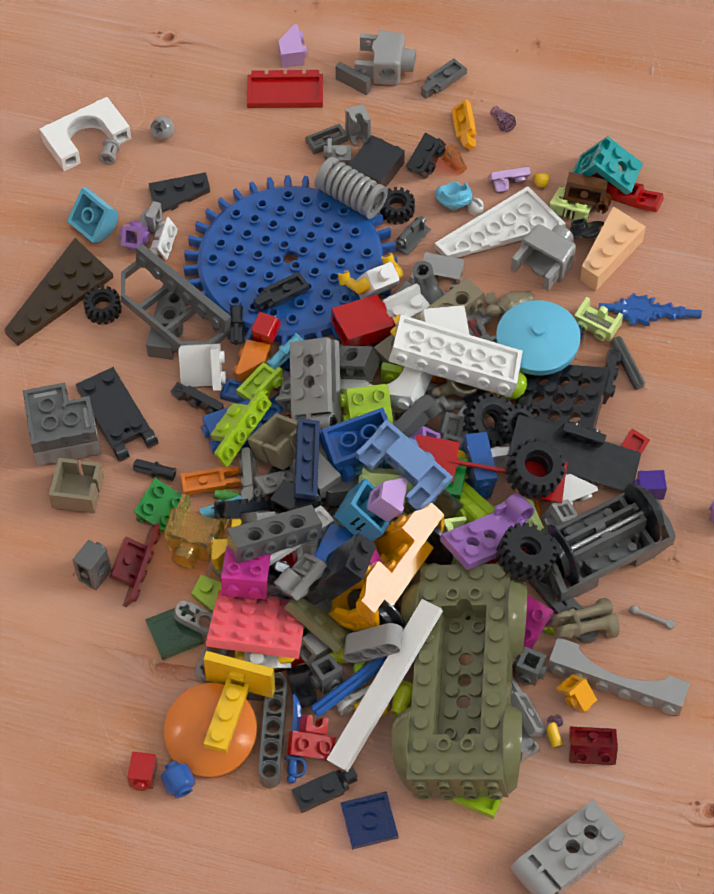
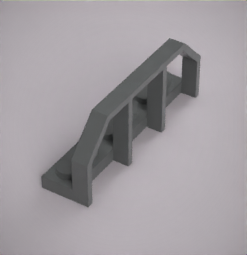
[121,244,231,350]

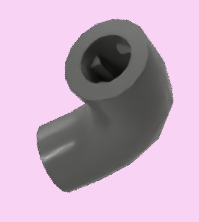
[412,261,444,305]

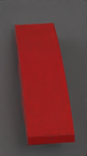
[591,172,664,213]

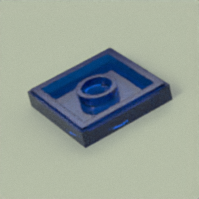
[341,791,399,850]

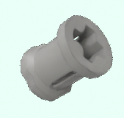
[98,139,120,165]

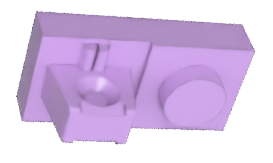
[488,167,531,193]

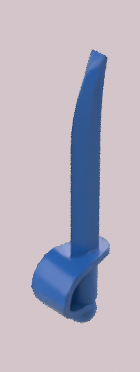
[284,694,307,784]

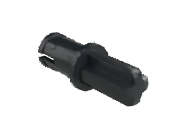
[230,304,245,345]
[133,459,177,482]

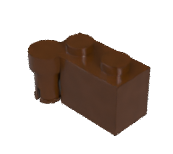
[563,172,611,214]

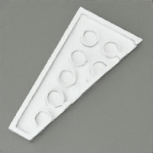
[434,186,566,258]

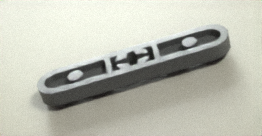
[526,576,599,644]

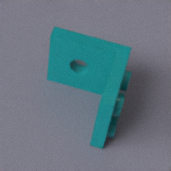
[573,136,643,195]

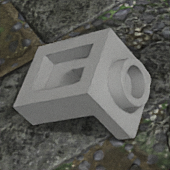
[324,138,351,165]
[139,201,163,233]

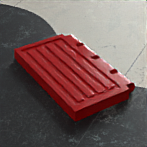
[247,70,323,108]

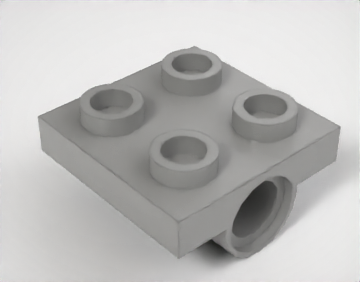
[274,552,327,601]

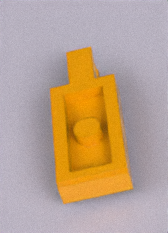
[452,99,476,151]

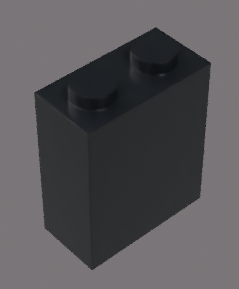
[347,135,405,187]
[314,533,376,601]

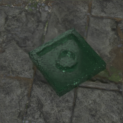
[145,608,204,660]

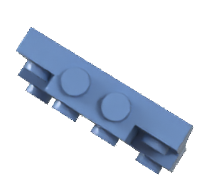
[356,420,453,511]

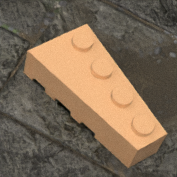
[580,206,646,291]

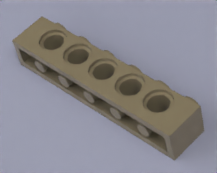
[374,278,484,367]

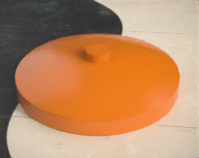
[164,683,258,778]

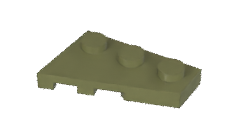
[284,598,353,653]

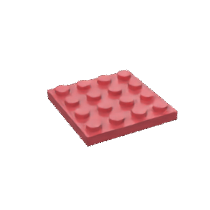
[206,590,304,659]

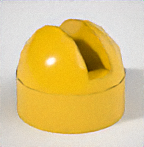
[533,174,549,188]

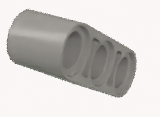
[343,623,403,663]

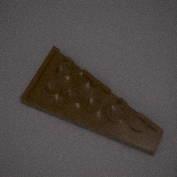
[4,238,114,346]

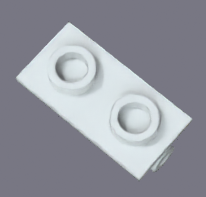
[149,217,178,261]

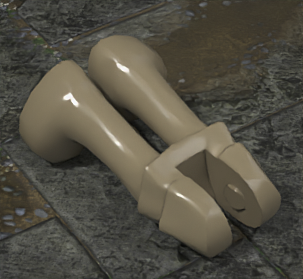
[551,598,620,638]

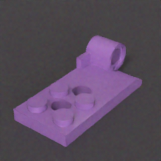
[440,493,535,570]

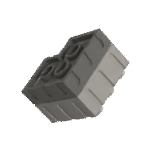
[22,383,101,466]

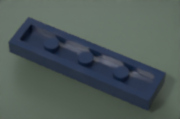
[294,418,320,500]

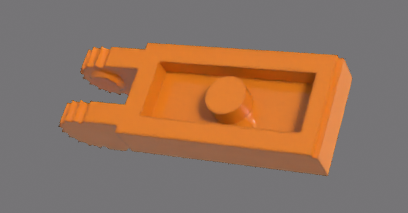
[180,466,242,496]

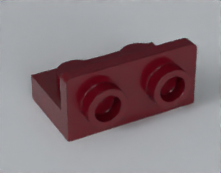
[569,726,618,765]

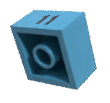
[334,478,391,542]

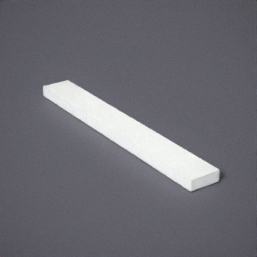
[327,599,443,772]

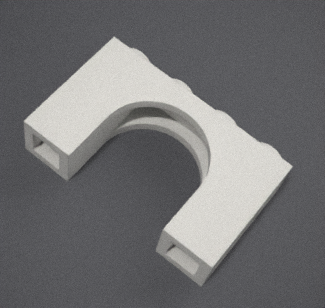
[39,97,132,171]
[340,363,433,410]

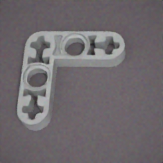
[173,601,228,683]

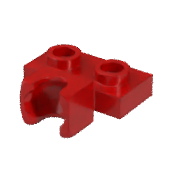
[287,715,336,761]

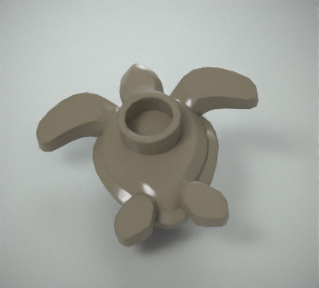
[485,291,534,317]

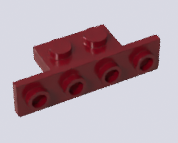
[109,523,161,607]

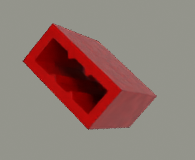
[330,295,395,346]

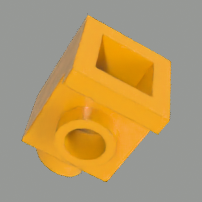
[556,674,597,713]

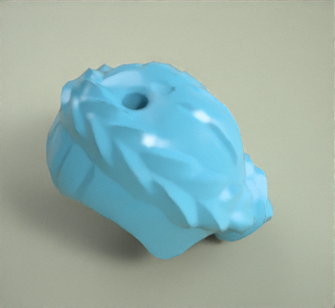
[435,181,473,210]

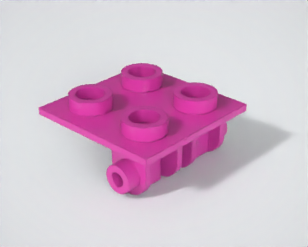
[524,595,554,649]

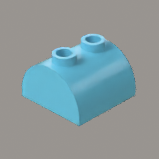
[67,187,118,243]

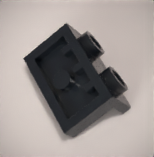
[406,132,446,178]

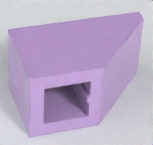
[278,24,307,68]
[367,477,407,522]

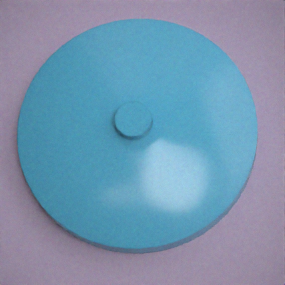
[496,300,580,375]

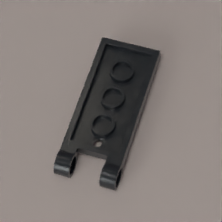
[76,367,159,462]

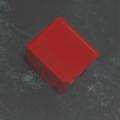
[251,312,281,345]

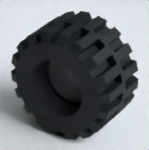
[506,438,566,500]

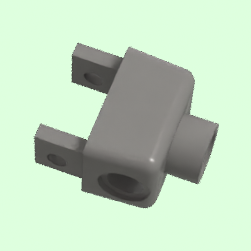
[355,30,416,85]
[511,224,576,291]

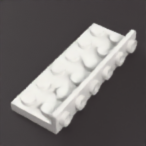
[389,315,523,397]

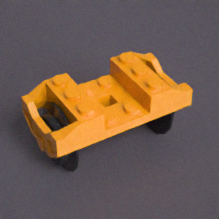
[328,502,453,631]

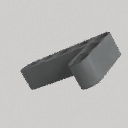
[246,673,288,789]

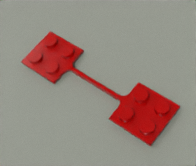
[415,434,567,503]

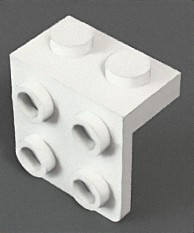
[178,344,226,391]

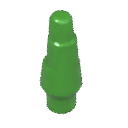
[214,489,242,501]

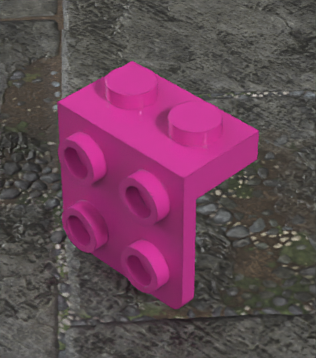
[221,545,271,600]

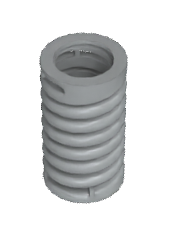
[314,157,388,219]

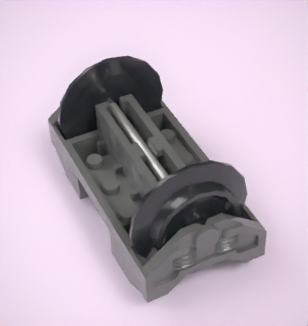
[525,484,676,602]

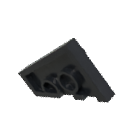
[148,172,210,213]

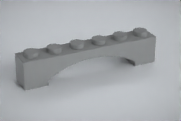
[547,637,690,716]

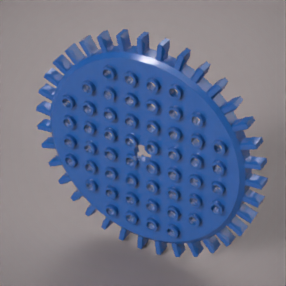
[183,175,397,346]

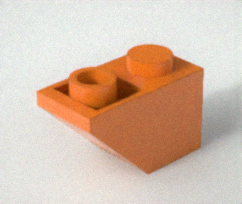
[233,339,271,383]

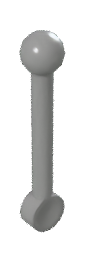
[630,605,675,630]

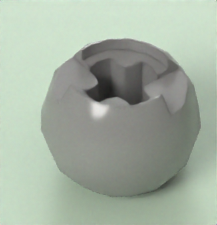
[150,116,175,140]

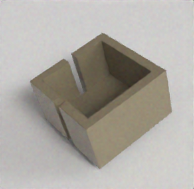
[247,413,297,470]
[49,457,104,513]

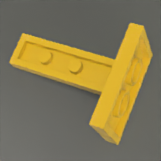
[203,651,275,754]

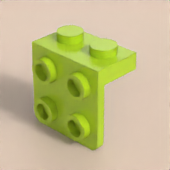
[339,384,393,424]

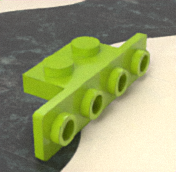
[210,390,272,467]

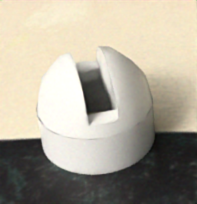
[468,198,484,216]

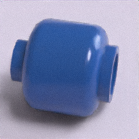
[161,761,195,798]

